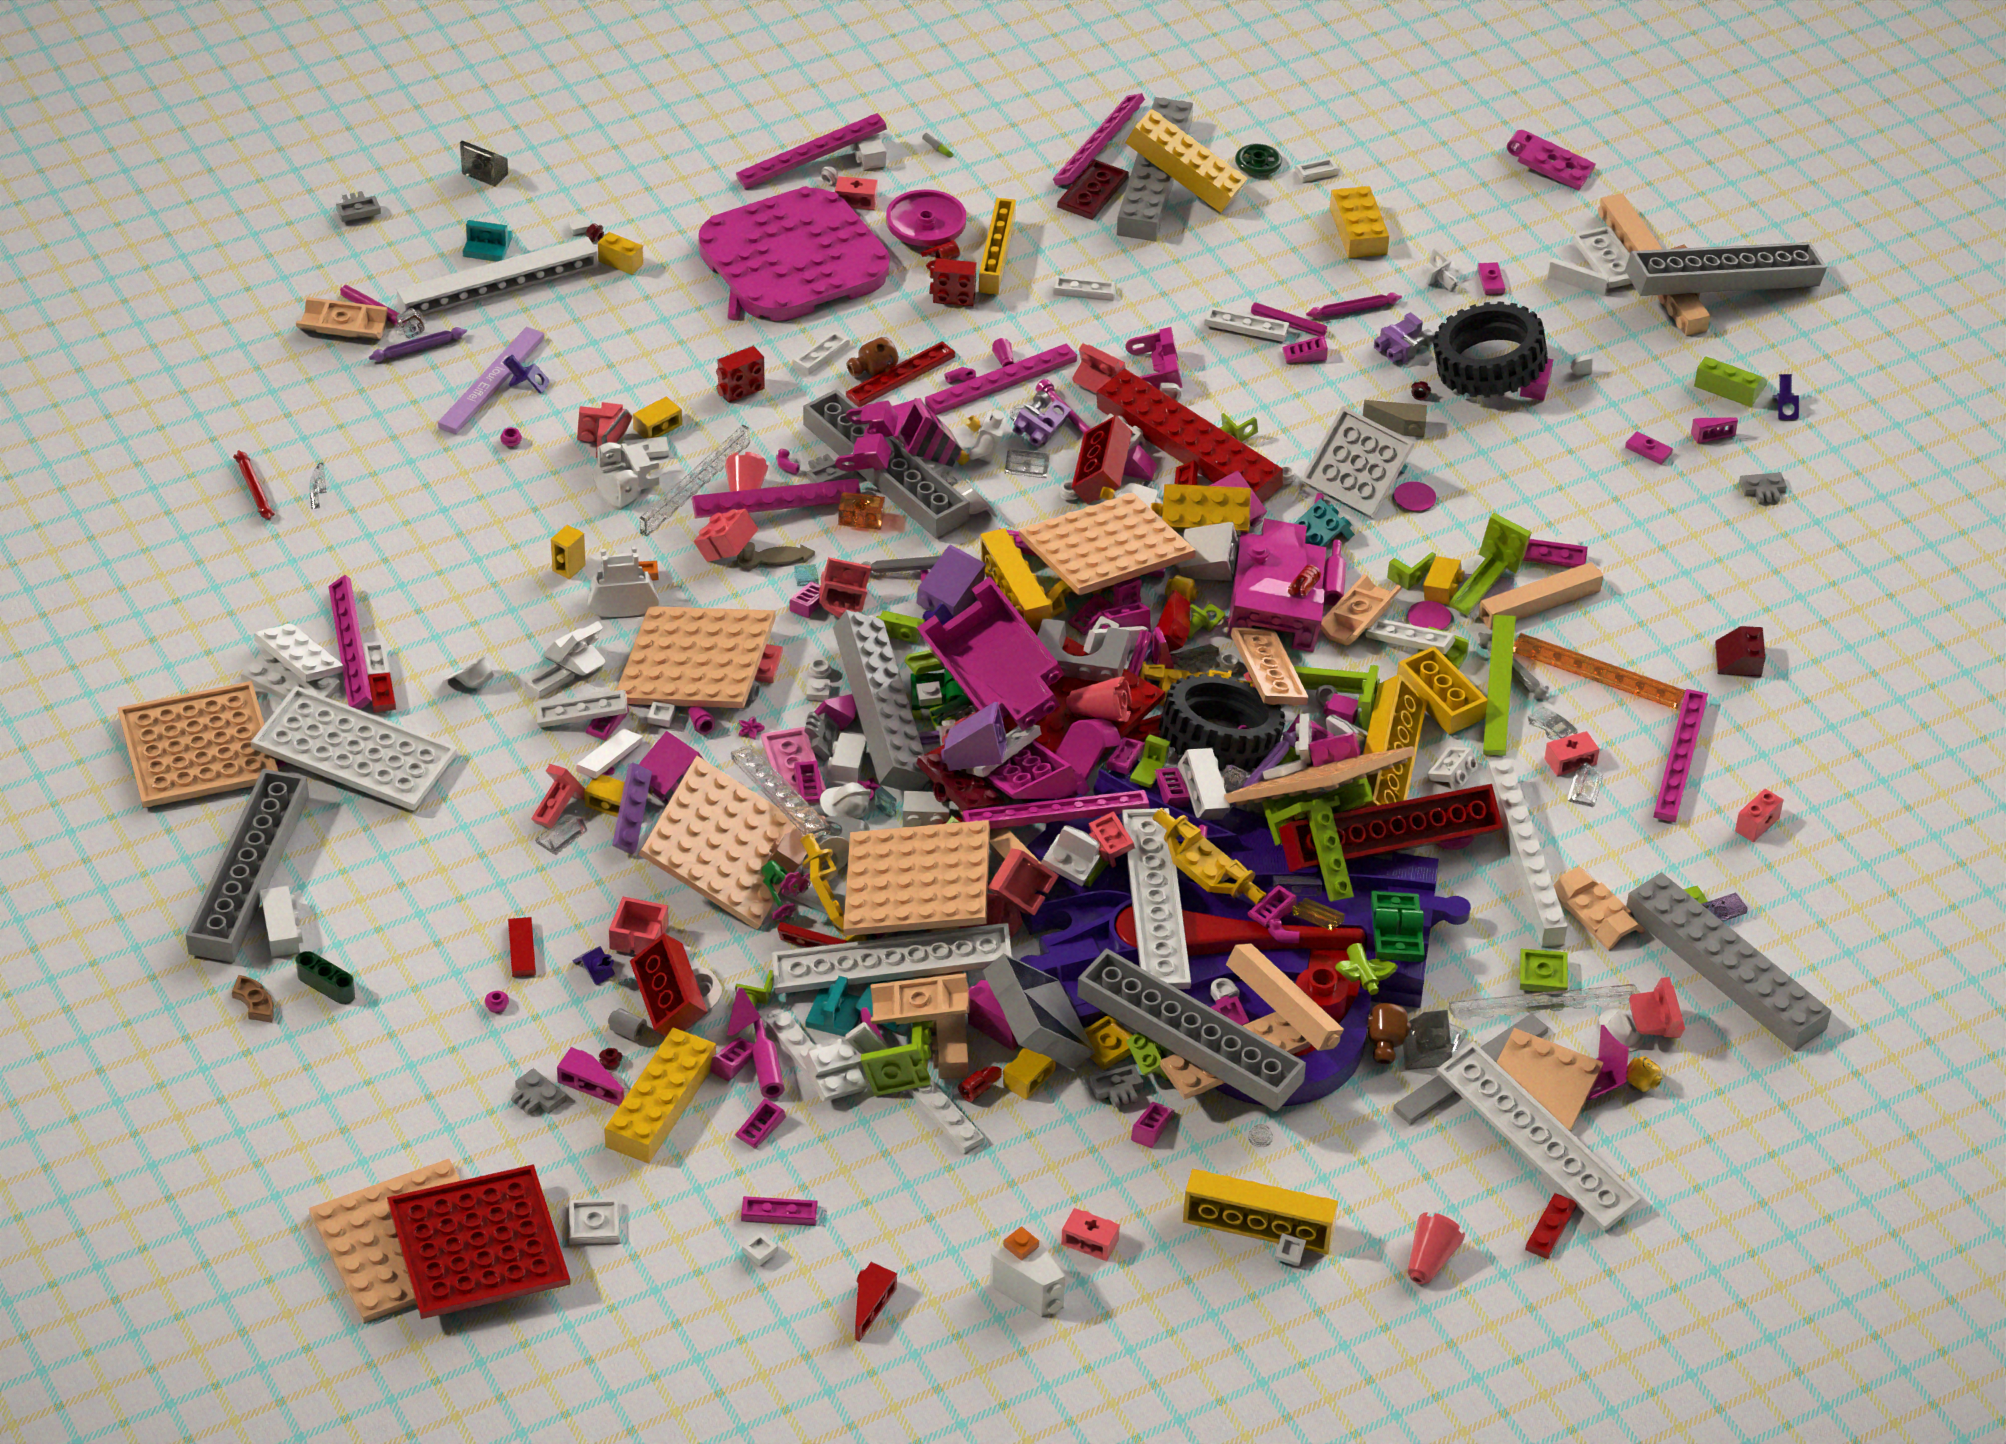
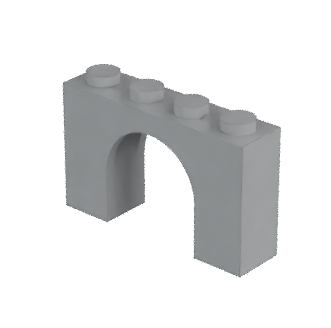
[1037,618,1131,682]

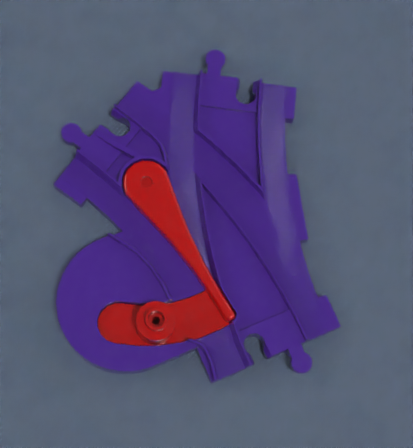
[1019,760,1471,1107]

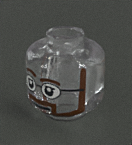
[394,308,427,339]

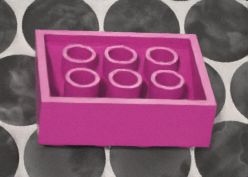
[983,740,1079,799]

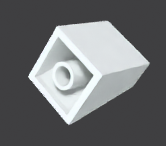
[1176,522,1239,581]
[990,1234,1065,1317]

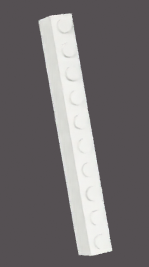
[396,237,598,319]
[1486,759,1567,948]

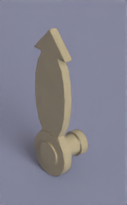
[737,542,815,569]

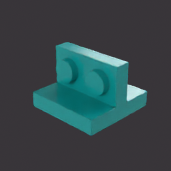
[463,220,513,262]
[805,976,861,1037]

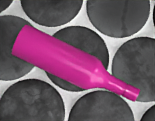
[1323,540,1346,606]
[752,1019,785,1099]

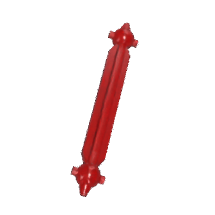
[233,450,275,520]

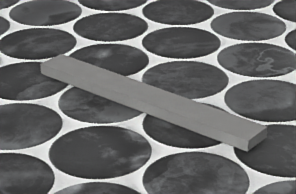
[1393,1013,1548,1125]

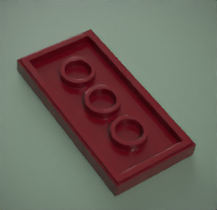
[1057,159,1129,220]

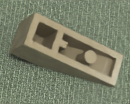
[1362,400,1427,437]

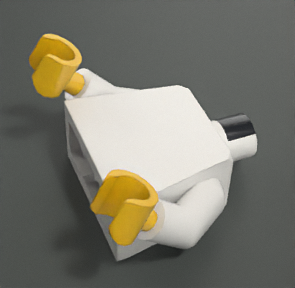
[957,410,1007,465]
[1099,481,1163,517]

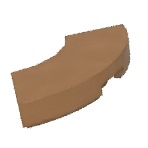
[232,975,274,1023]

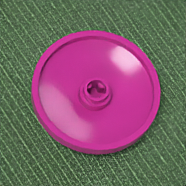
[886,189,966,247]

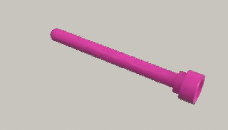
[1036,379,1090,434]

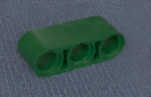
[296,951,355,1004]

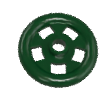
[1235,143,1282,176]

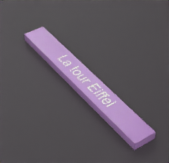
[438,326,544,434]

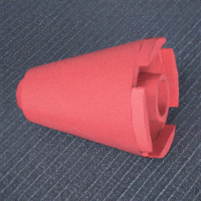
[725,452,768,492]
[1066,677,1131,722]
[1407,1212,1465,1284]

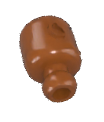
[846,337,899,377]
[1367,1003,1411,1064]

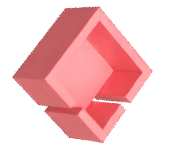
[693,509,758,562]
[988,848,1059,915]
[609,896,669,955]

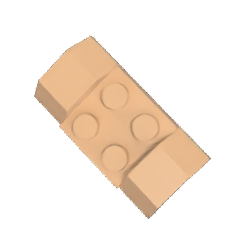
[296,297,388,340]
[1320,574,1401,646]
[1553,866,1645,950]
[871,973,969,1024]

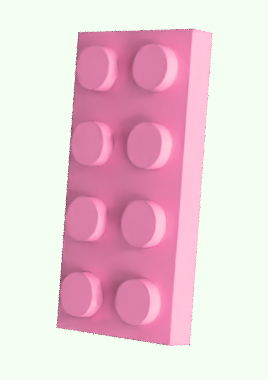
[761,727,826,804]

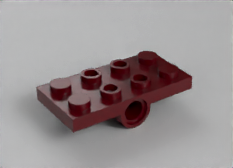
[916,753,1005,812]

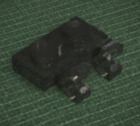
[1170,644,1220,674]

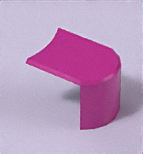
[1055,719,1121,781]
[1587,1025,1629,1100]

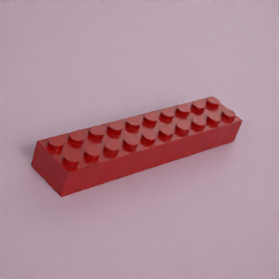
[1097,368,1283,503]
[1279,784,1503,872]

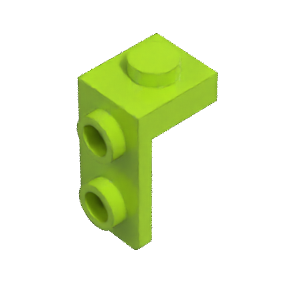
[1387,552,1436,590]
[1130,735,1170,788]

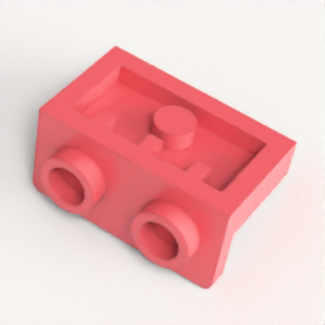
[754,644,783,683]
[1088,811,1135,868]

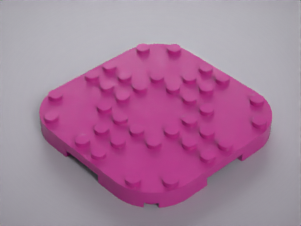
[699,186,889,321]

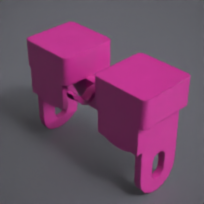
[1125,327,1183,390]
[835,400,898,472]

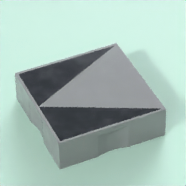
[983,953,1095,1069]

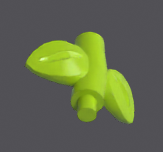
[1335,943,1398,995]

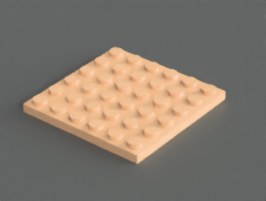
[1019,493,1196,595]
[616,606,776,708]
[117,681,278,808]
[1224,746,1415,806]
[638,756,804,930]
[843,820,990,936]
[309,1159,461,1323]

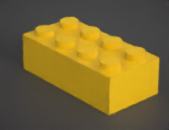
[1329,186,1389,259]
[1162,484,1251,536]
[1397,646,1488,735]

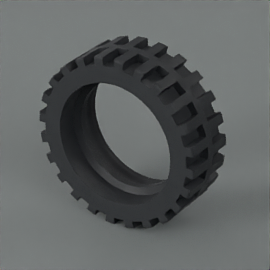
[1433,301,1548,398]
[1159,674,1286,773]

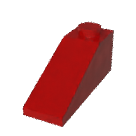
[1151,589,1190,652]
[855,1262,897,1342]

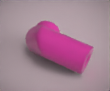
[944,367,976,383]
[776,448,800,475]
[1268,919,1300,943]

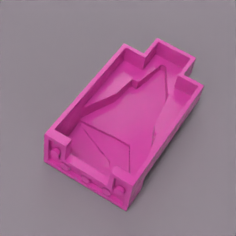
[1227,518,1326,652]
[917,576,1065,731]

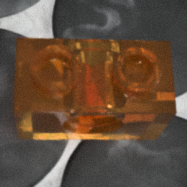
[838,492,885,530]

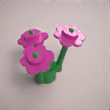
[761,860,811,920]

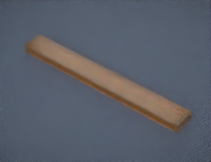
[1514,633,1686,710]

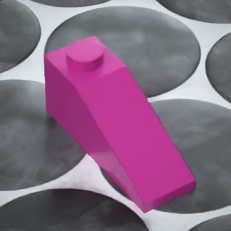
[557,1047,624,1106]

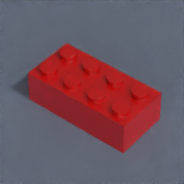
[1071,415,1132,504]
[630,933,708,1037]

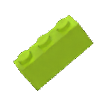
[1694,356,1768,407]

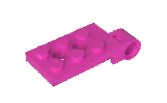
[1507,130,1596,191]

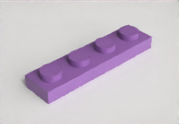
[612,763,652,854]

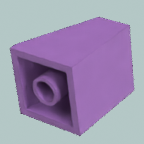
[916,544,986,617]
[941,702,1008,771]

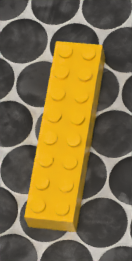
[1351,674,1427,810]

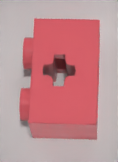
[835,176,878,210]
[1544,731,1600,776]
[1735,789,1784,843]
[1061,1208,1120,1262]

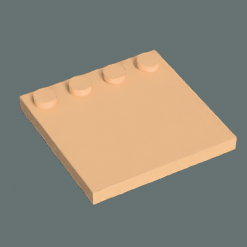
[1496,1028,1604,1132]

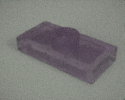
[1702,892,1748,922]

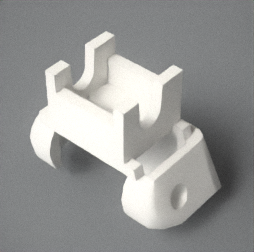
[593,441,659,510]
[587,546,659,617]

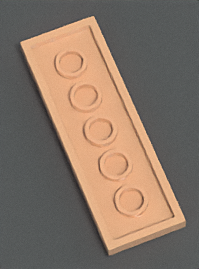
[1231,628,1308,706]
[1160,1012,1311,1100]

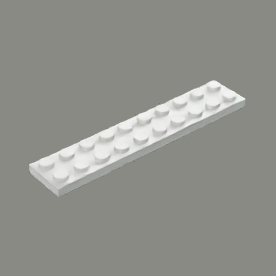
[1122,808,1191,989]
[772,923,1012,994]
[1437,1041,1641,1232]

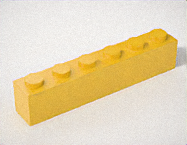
[979,197,1016,295]

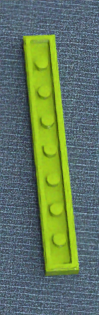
[1483,615,1516,756]

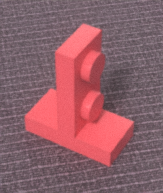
[531,764,585,829]

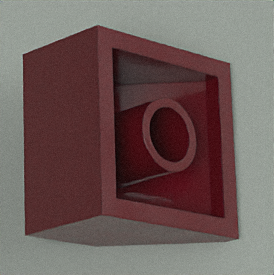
[1715,626,1766,677]

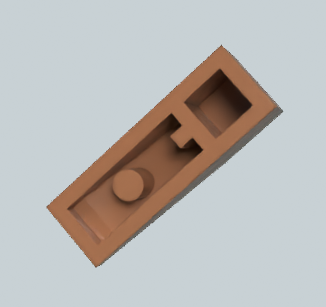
[768,815,826,874]

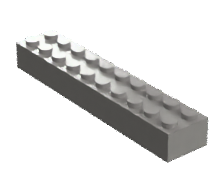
[1117,97,1193,242]
[1625,242,1827,296]
[803,389,970,538]
[833,610,930,791]
[186,769,309,963]
[1626,872,1832,1051]
[1078,948,1306,1112]

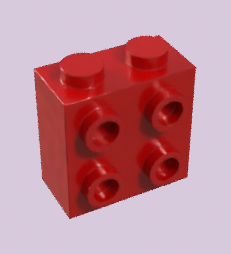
[929,258,977,307]
[716,345,765,403]

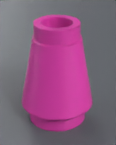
[992,338,1014,367]
[688,706,715,734]

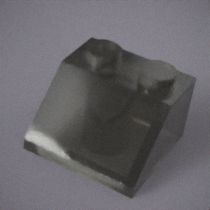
[460,140,508,187]
[1403,1010,1452,1070]

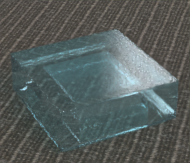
[794,564,819,586]
[875,786,897,818]

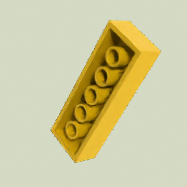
[1125,109,1248,213]
[980,528,1053,635]
[604,1027,716,1164]
[1183,1169,1338,1255]

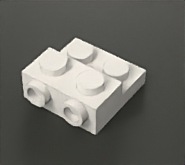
[803,1039,867,1102]

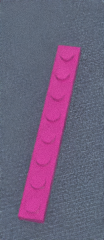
[1053,93,1145,186]
[736,113,887,189]
[925,343,1077,415]
[691,478,862,519]
[328,575,372,710]
[1653,689,1708,823]
[963,790,1149,829]

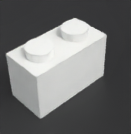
[828,732,867,783]
[903,791,950,827]

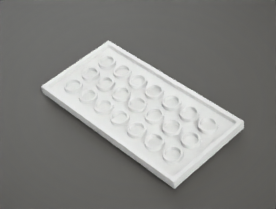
[251,686,457,811]

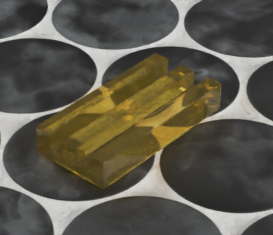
[1292,898,1345,930]

